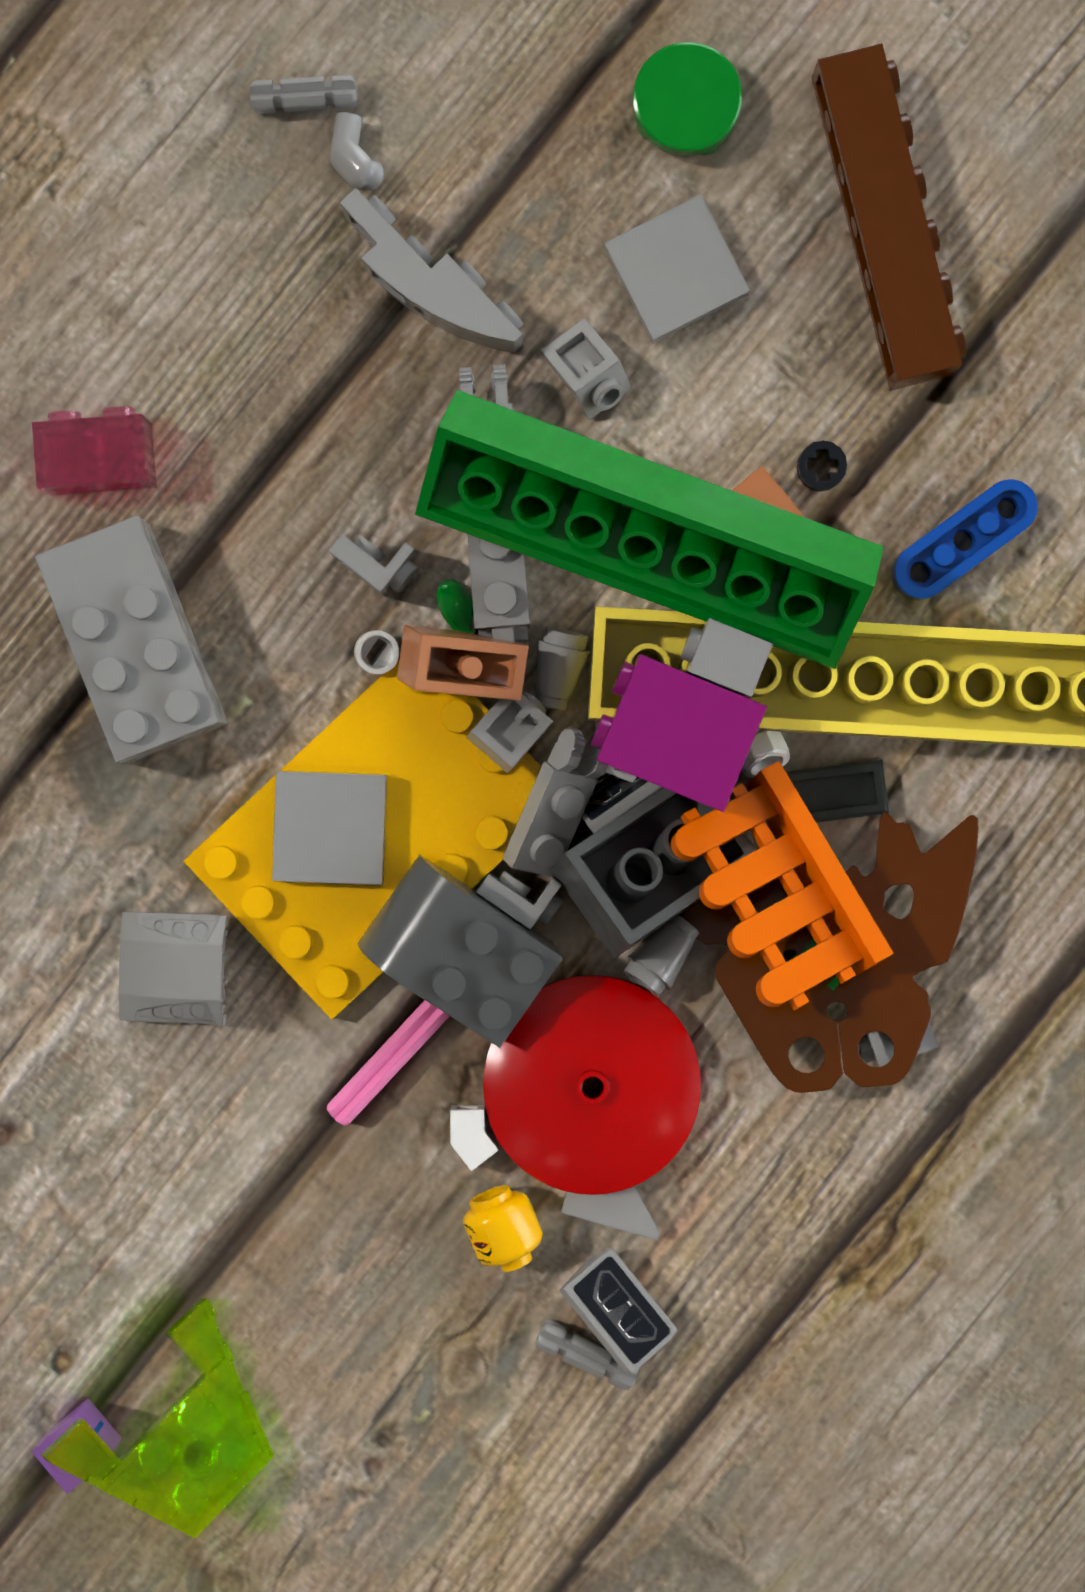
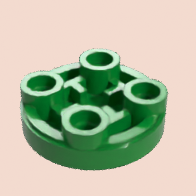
[632,42,742,156]

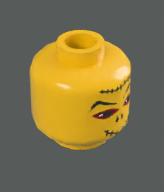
[462,1185,543,1272]

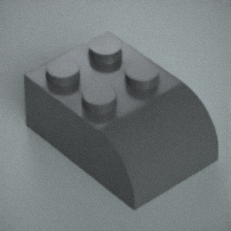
[551,788,756,959]
[357,854,563,1048]

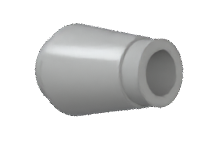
[535,627,591,710]
[623,916,699,997]

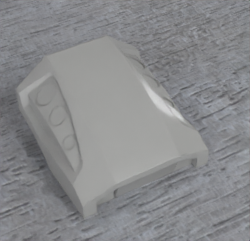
[119,911,229,1026]

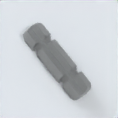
[250,75,358,114]
[536,1320,639,1390]

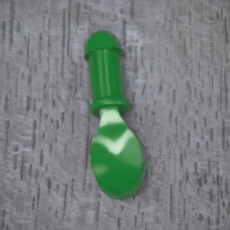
[436,580,478,635]

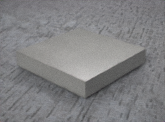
[603,194,750,344]
[272,771,387,885]

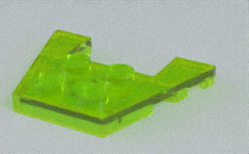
[41,1298,274,1539]

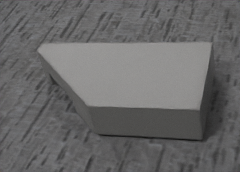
[561,1186,660,1240]

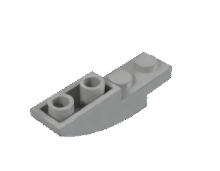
[340,188,523,353]

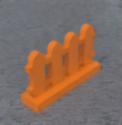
[671,761,894,1011]

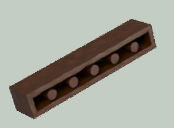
[811,43,966,391]

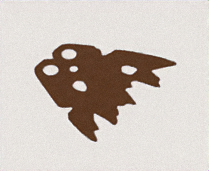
[682,812,979,1093]

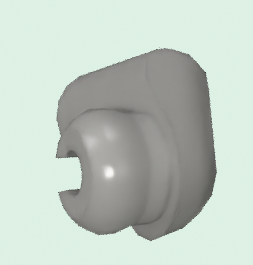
[330,112,384,191]

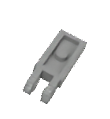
[503,727,608,878]

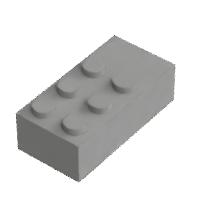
[34,515,228,764]

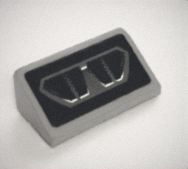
[581,774,663,834]
[559,1248,677,1376]

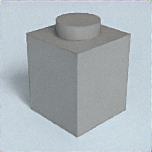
[680,618,773,698]

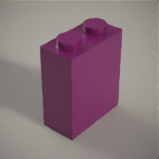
[590,654,768,812]

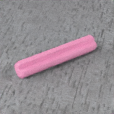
[326,1000,450,1126]

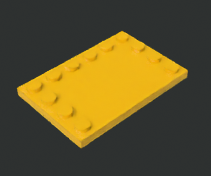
[183,659,541,1020]

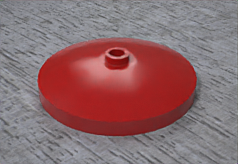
[483,975,701,1195]

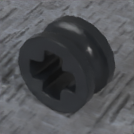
[796,440,847,492]

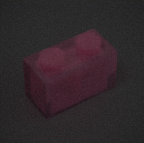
[32,406,157,496]

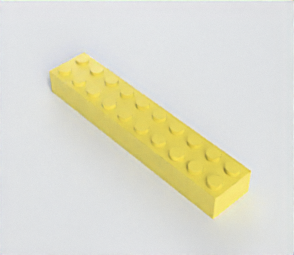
[588,607,1085,749]

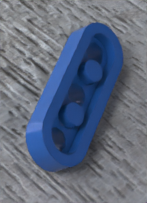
[891,479,1038,600]

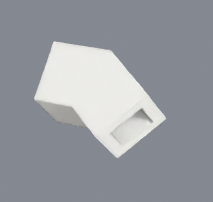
[450,1105,499,1171]

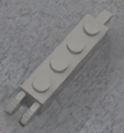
[459,364,530,642]

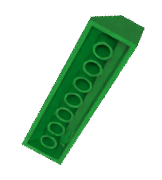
[415,390,884,669]

